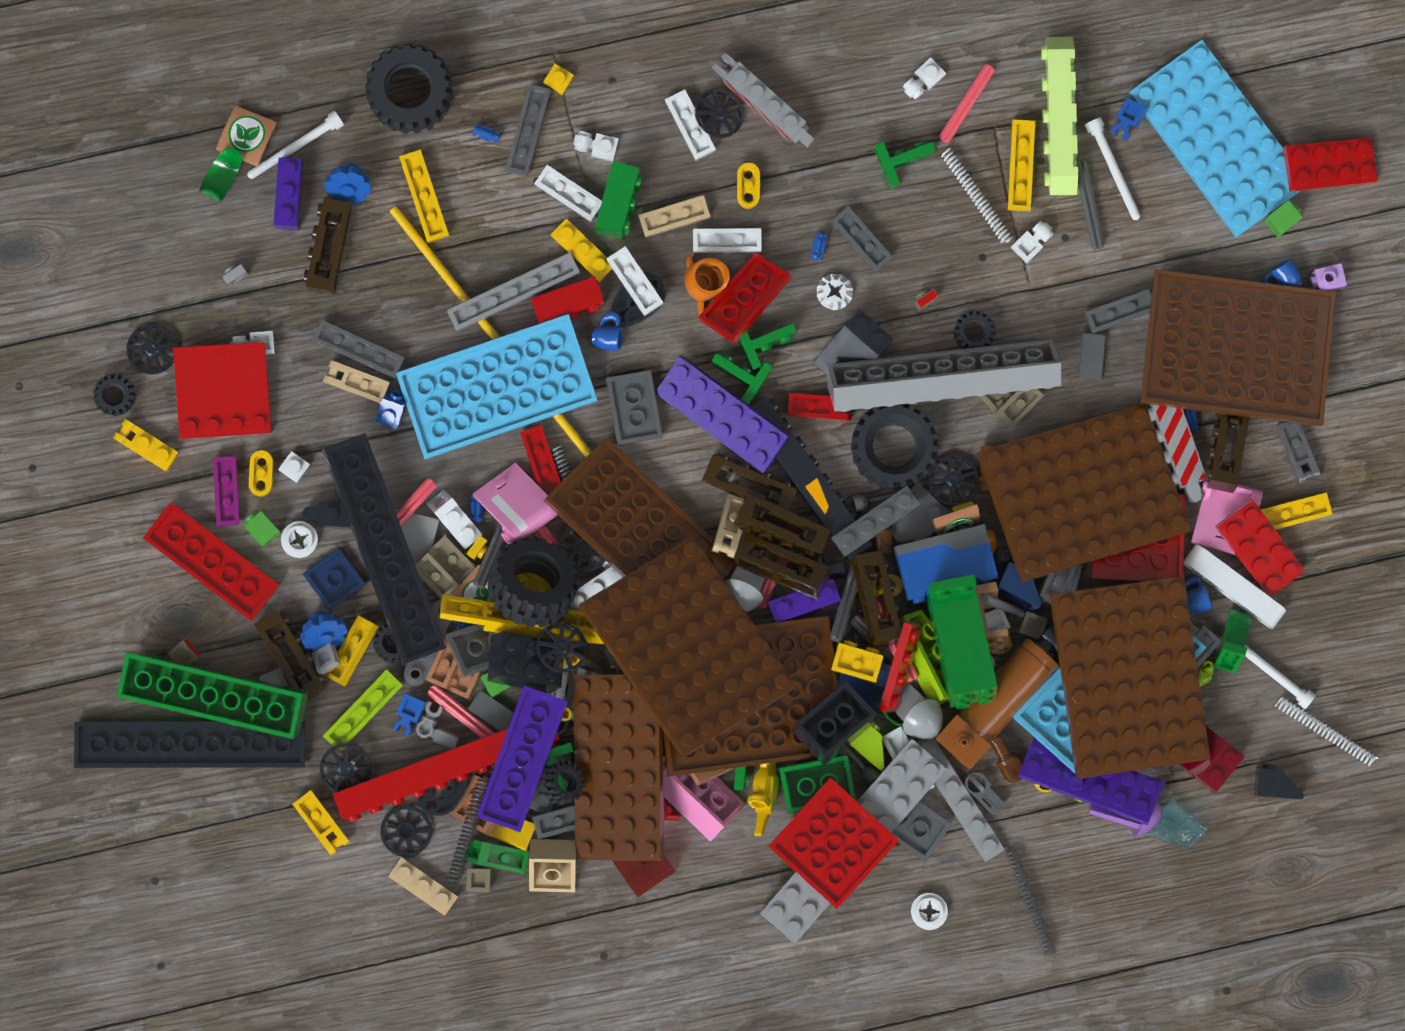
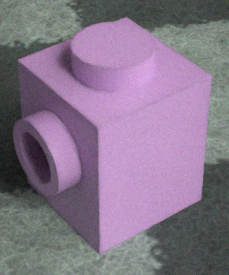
[1310,263,1347,291]

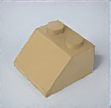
[529,839,576,892]

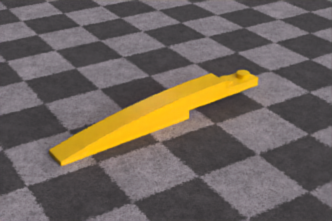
[440,594,604,644]

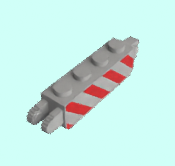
[712,53,814,148]
[1147,404,1205,504]

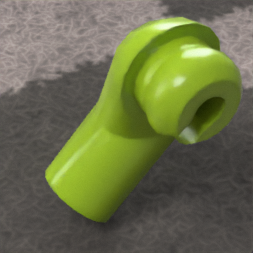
[1198,660,1214,687]

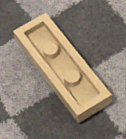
[639,195,710,238]
[388,857,458,916]

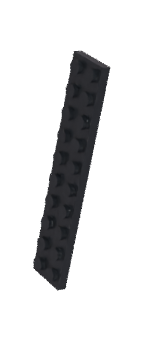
[322,433,446,665]
[74,721,306,768]

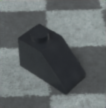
[1254,764,1304,800]

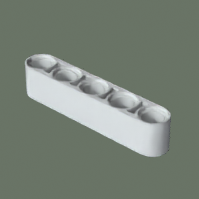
[1184,544,1286,629]

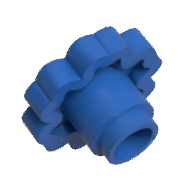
[325,163,372,204]
[300,610,348,652]

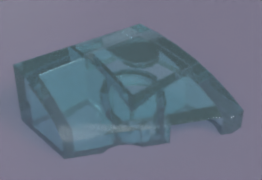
[1143,798,1205,850]

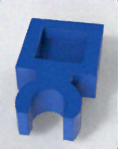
[1112,97,1148,141]
[394,693,427,736]

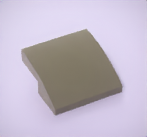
[978,389,1044,428]
[415,534,477,599]

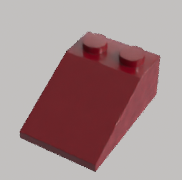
[1178,727,1245,793]

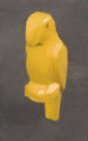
[747,762,779,836]

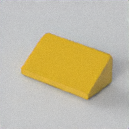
[483,820,535,851]

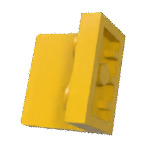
[831,640,883,683]

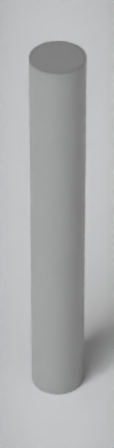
[981,594,1025,617]

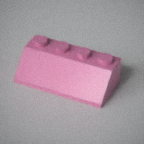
[663,756,746,842]

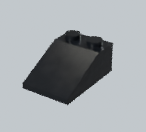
[813,309,894,375]

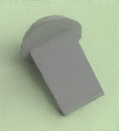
[724,556,768,612]
[895,682,944,739]

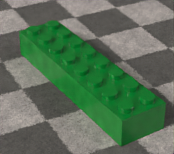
[116,650,309,739]

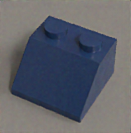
[994,562,1041,612]
[838,663,891,711]

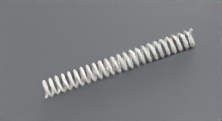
[941,147,1013,243]
[1275,697,1378,766]

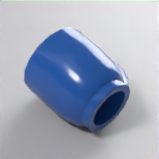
[1261,258,1302,287]
[592,311,623,351]
[1185,576,1213,615]

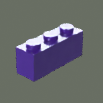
[273,157,304,231]
[768,579,841,623]

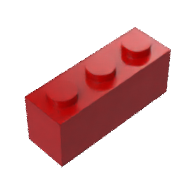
[531,276,605,324]

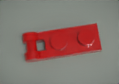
[787,393,852,421]

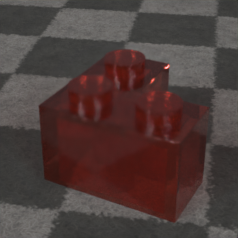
[612,855,676,898]

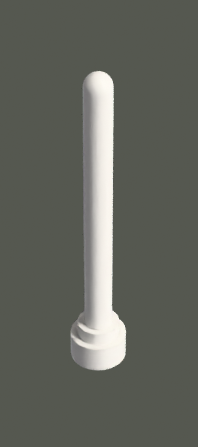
[247,110,344,179]
[1085,117,1140,220]
[1245,645,1316,709]

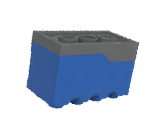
[893,524,998,605]

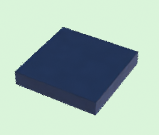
[303,547,367,611]

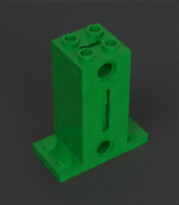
[927,574,998,709]

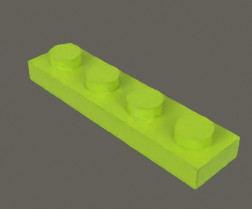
[323,669,403,752]

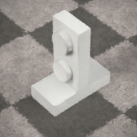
[426,489,482,549]

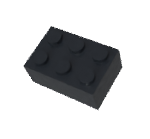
[487,631,564,694]
[793,681,877,766]

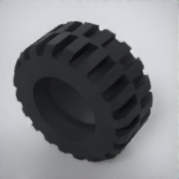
[365,43,453,134]
[488,538,579,628]

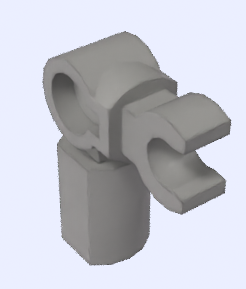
[416,701,460,750]

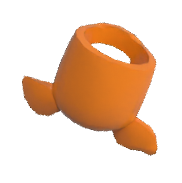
[684,252,730,315]

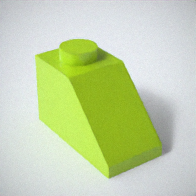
[849,723,884,771]

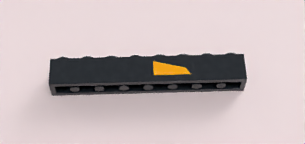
[751,396,873,562]

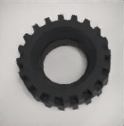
[850,404,939,490]

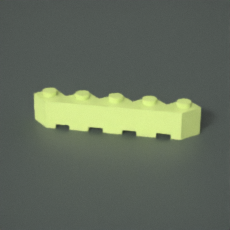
[1041,37,1078,195]

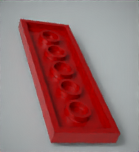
[143,502,280,622]

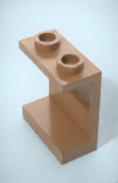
[976,582,1008,654]

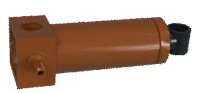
[934,623,1059,770]

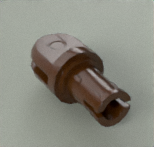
[990,735,1022,783]

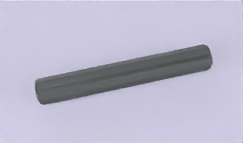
[1076,161,1104,250]

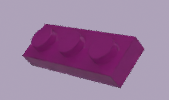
[213,456,240,527]

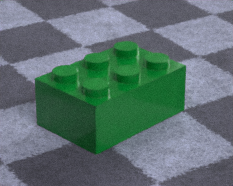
[595,161,643,240]
[779,755,856,814]

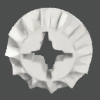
[817,274,853,310]
[281,521,318,558]
[911,893,948,930]

